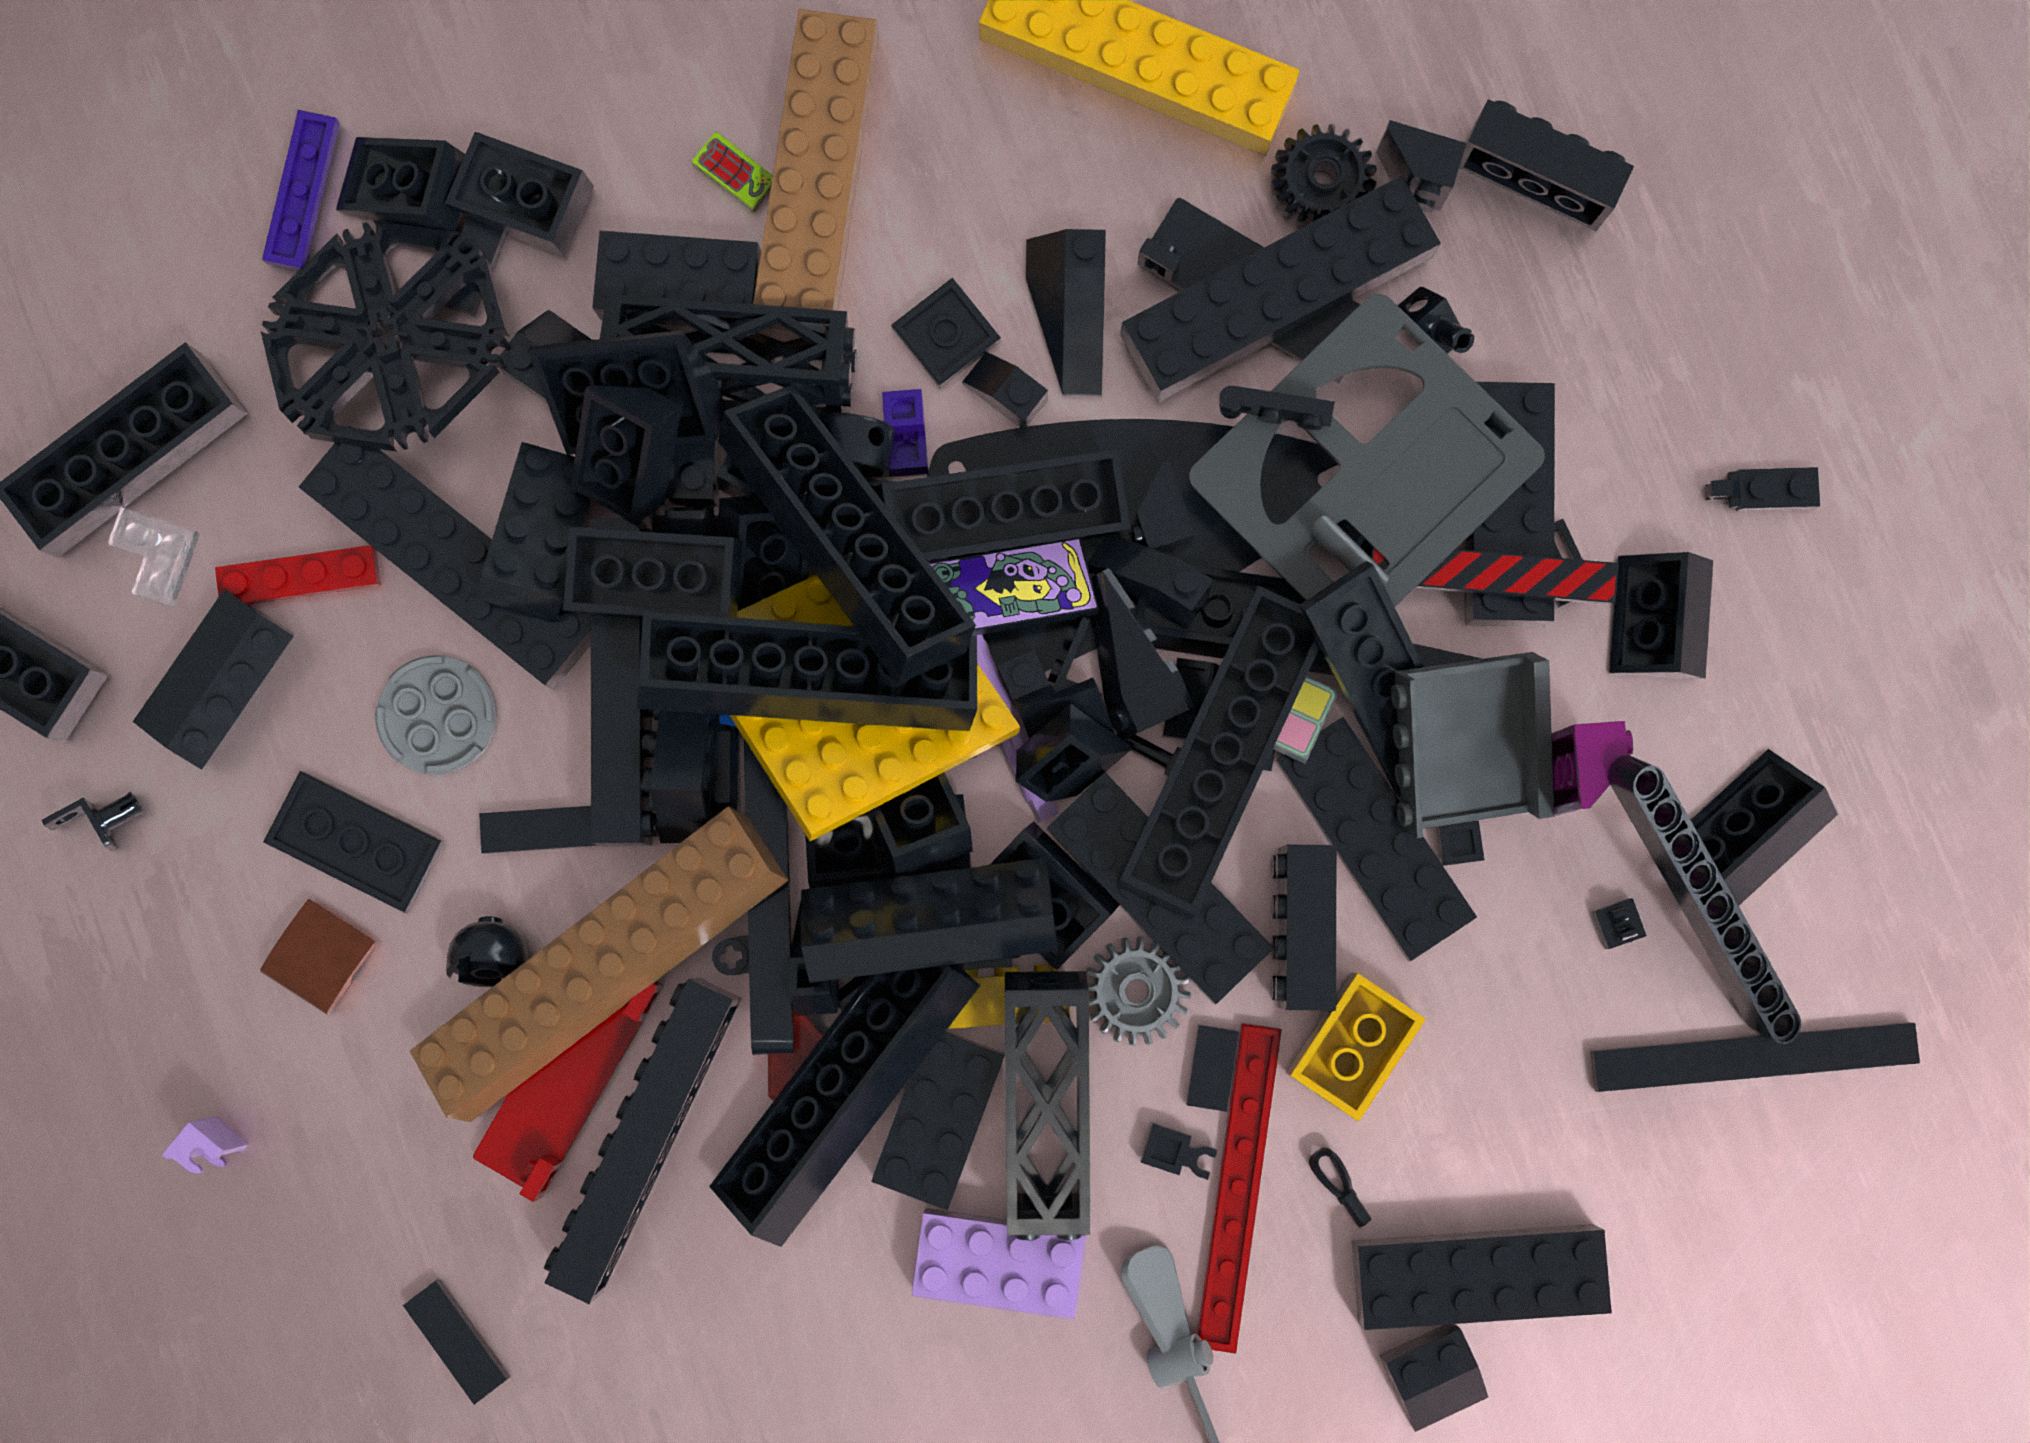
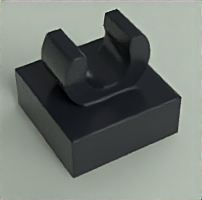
[1591,898,1647,949]

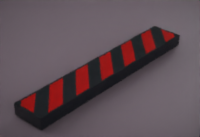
[1371,547,1619,605]

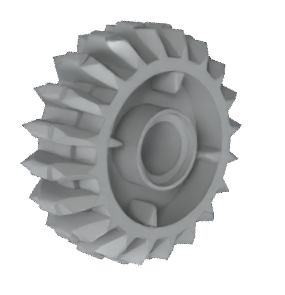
[1086,936,1191,1046]

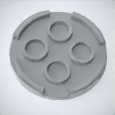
[375,655,497,775]

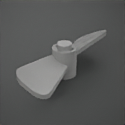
[1121,1245,1220,1443]

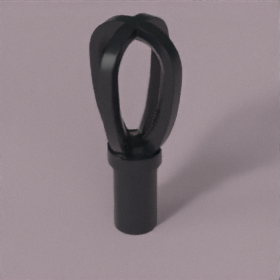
[1309,1147,1372,1227]

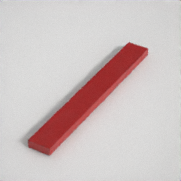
[1196,1023,1282,1354]

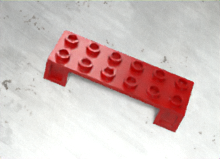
[473,981,664,1202]

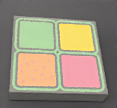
[1273,676,1339,764]

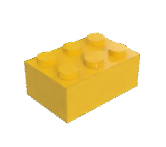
[1286,972,1426,1122]

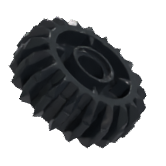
[1270,124,1377,226]

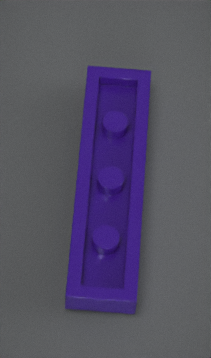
[262,110,340,270]

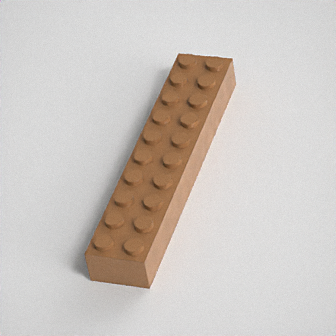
[410,806,788,1122]

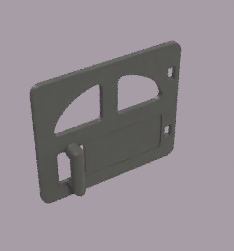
[1189,294,1545,607]

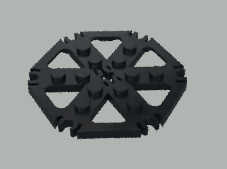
[261,220,511,452]

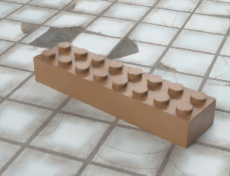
[753,9,879,331]

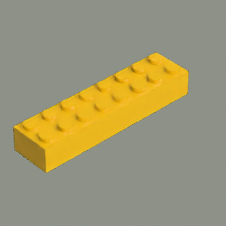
[979,0,1300,156]

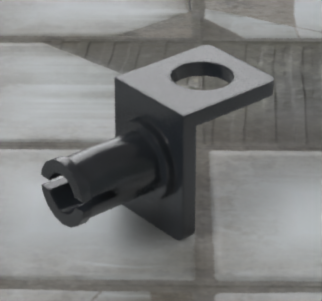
[1398,287,1474,354]
[41,791,144,851]

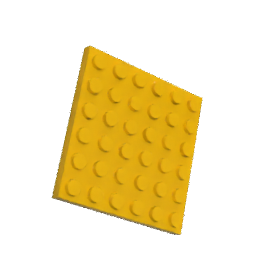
[730,575,1021,841]

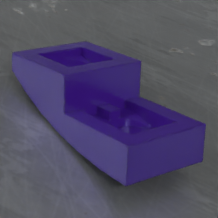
[882,389,929,477]

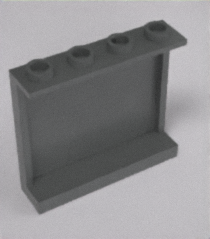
[1391,652,1554,838]

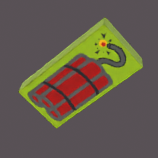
[691,131,773,212]

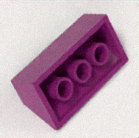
[1552,721,1633,817]

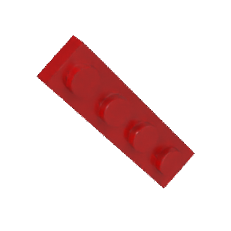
[215,545,381,605]

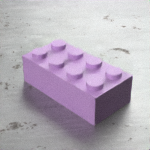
[911,1208,1086,1319]

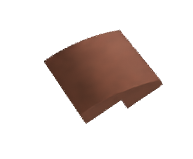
[260,899,376,1015]

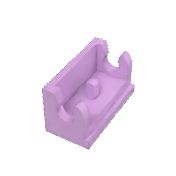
[162,1116,249,1174]

